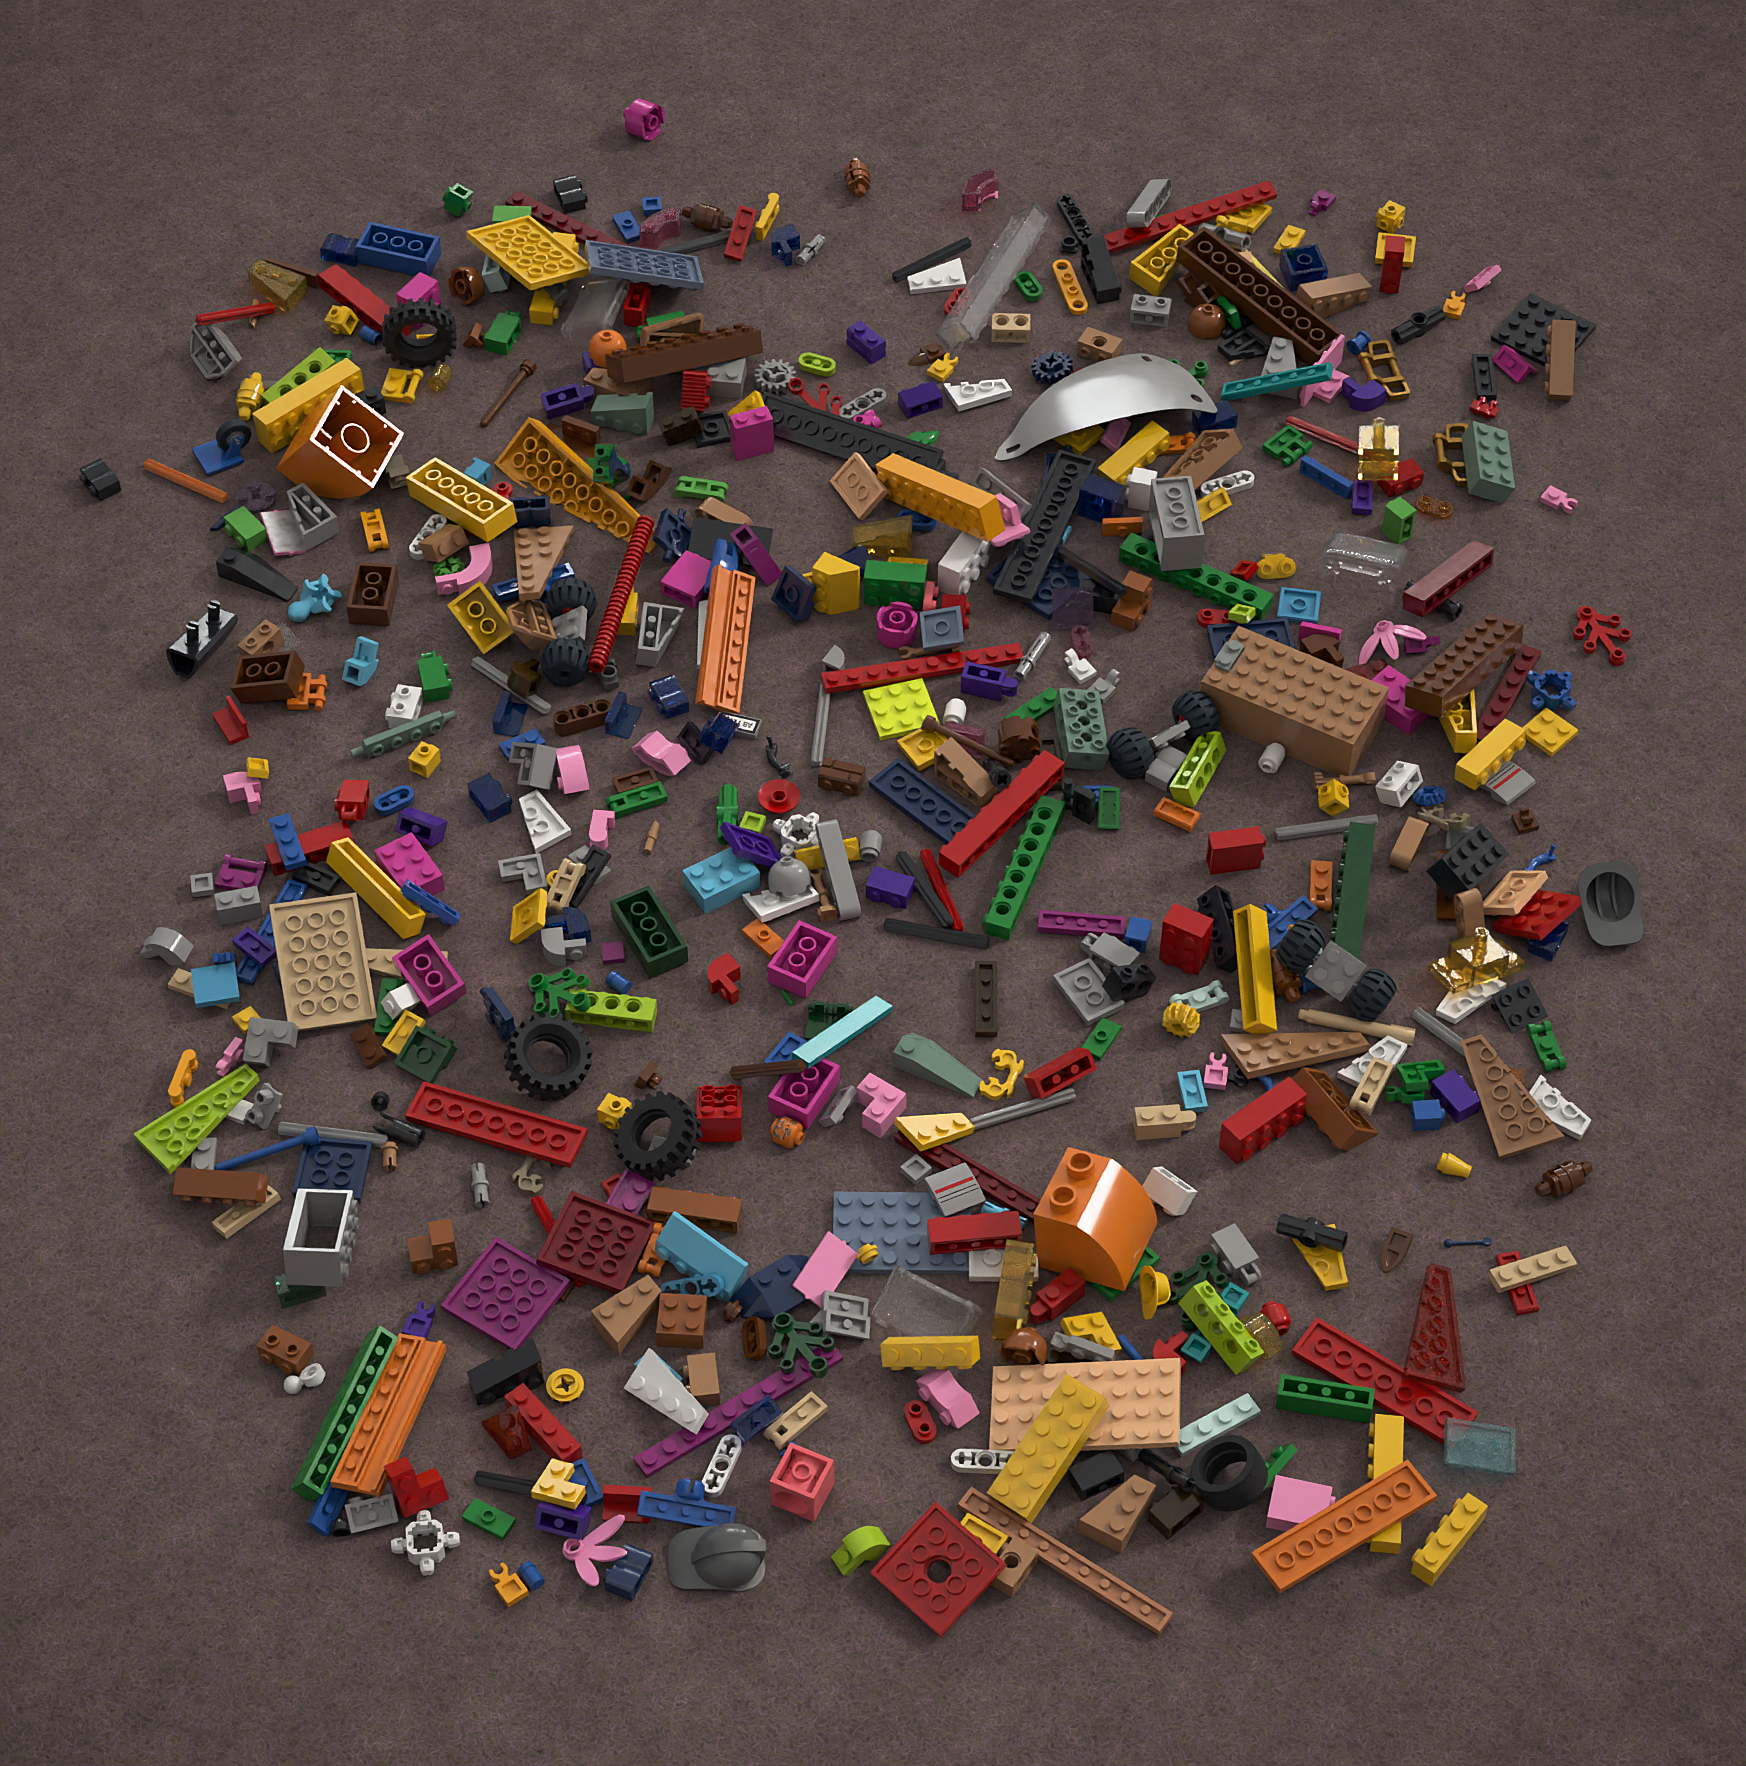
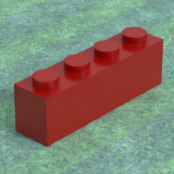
[264,820,354,876]
[927,1211,1022,1255]
[504,1383,583,1463]

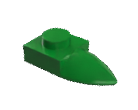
[906,431,939,445]

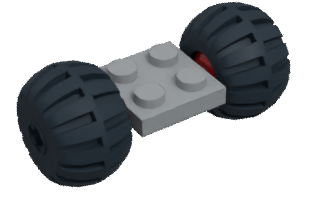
[540,577,597,686]
[1106,690,1220,779]
[1275,919,1397,1022]

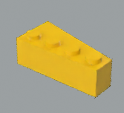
[1129,224,1194,297]
[1438,689,1477,753]

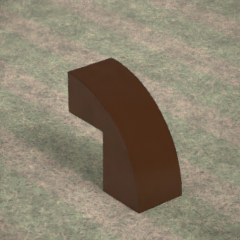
[626,459,673,501]

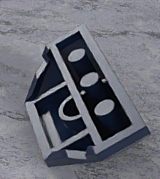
[730,1255,809,1319]

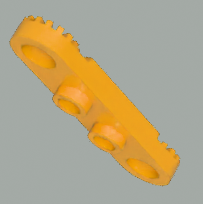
[1052,259,1088,315]

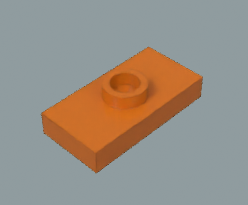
[1102,517,1143,537]
[1153,797,1201,832]
[742,918,784,959]

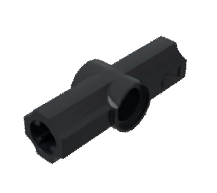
[1391,305,1445,344]
[1276,1213,1348,1252]

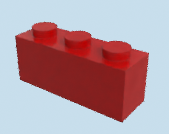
[1380,235,1405,293]
[1023,1047,1097,1099]

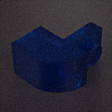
[771,224,800,266]
[544,907,592,943]

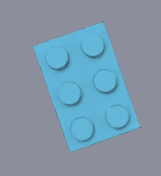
[682,847,760,914]

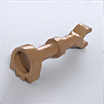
[899,646,960,661]
[1312,772,1376,791]
[809,867,838,923]

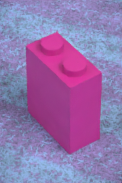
[729,406,774,461]
[660,550,711,609]

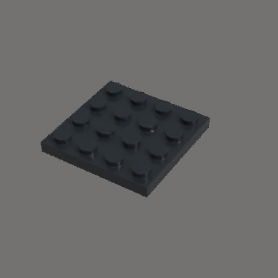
[1491,293,1596,367]

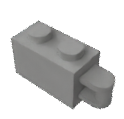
[1079,932,1140,973]
[1209,1223,1262,1286]

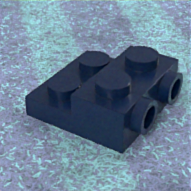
[771,565,817,622]

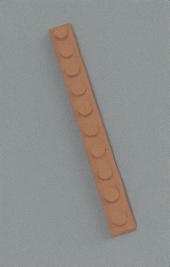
[958,1487,1173,1635]

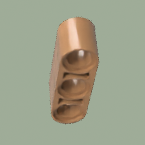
[695,497,753,526]
[1388,816,1430,871]
[1454,888,1486,950]

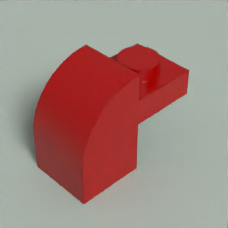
[708,953,741,1005]
[1152,1330,1189,1376]

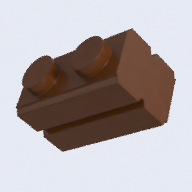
[818,757,865,796]

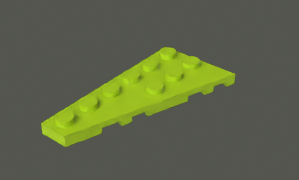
[134,1064,260,1175]

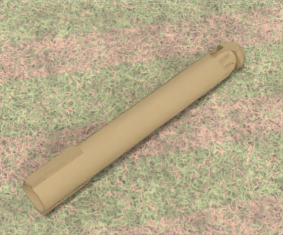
[1298,1009,1416,1046]

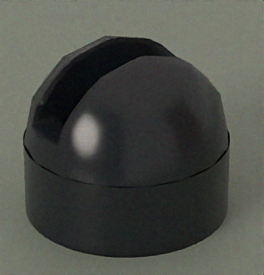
[371,1091,390,1111]
[331,1517,351,1537]

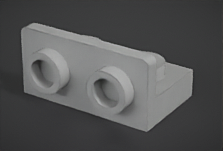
[345,1490,399,1534]

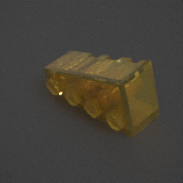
[991,1239,1037,1343]

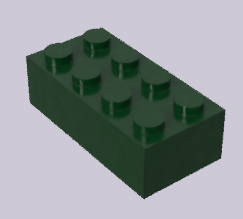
[610,885,688,978]

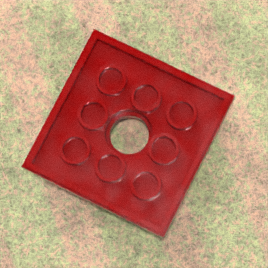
[869,1501,1007,1638]

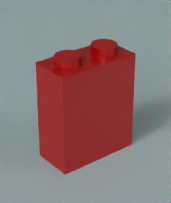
[1206,826,1266,875]

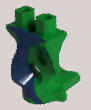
[586,444,632,489]

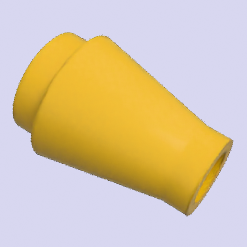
[1436,1152,1472,1178]

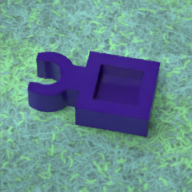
[402,1301,435,1339]

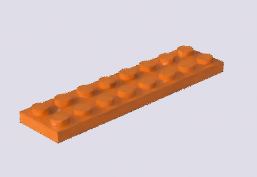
[1251,1459,1437,1594]

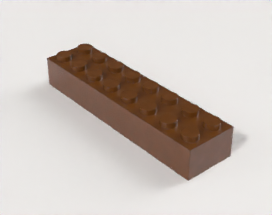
[605,323,763,383]
[1405,614,1523,718]

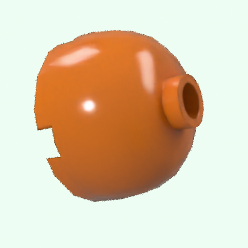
[589,330,627,368]

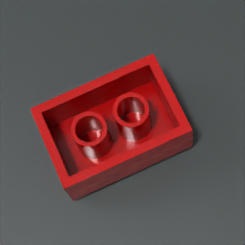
[1159,903,1214,976]

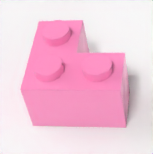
[857,1073,906,1138]

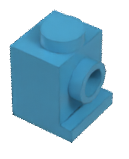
[464,457,492,486]

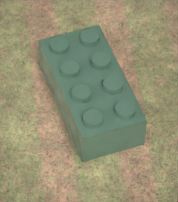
[1461,421,1515,503]

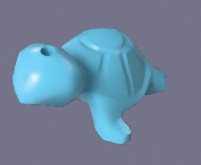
[288,574,342,623]

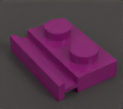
[606,1168,655,1215]

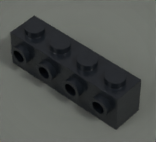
[1197,885,1238,973]

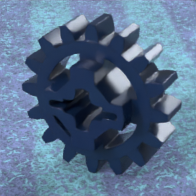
[1031,350,1074,385]

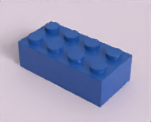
[356,222,442,276]

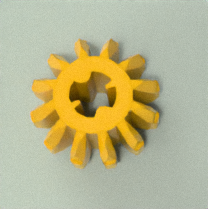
[1162,1001,1200,1038]

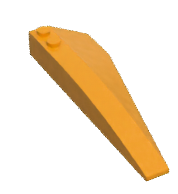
[494,417,658,554]

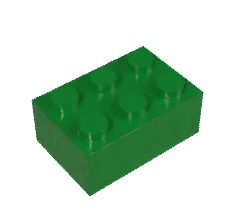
[864,560,927,609]

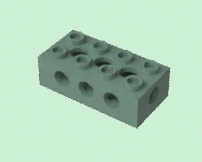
[1053,688,1109,770]

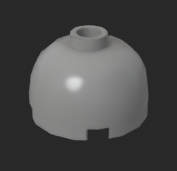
[768,856,811,896]

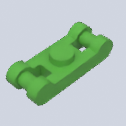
[674,476,728,503]

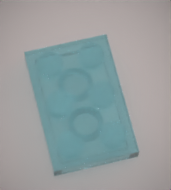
[1444,1417,1516,1476]

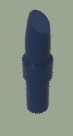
[210,505,241,531]

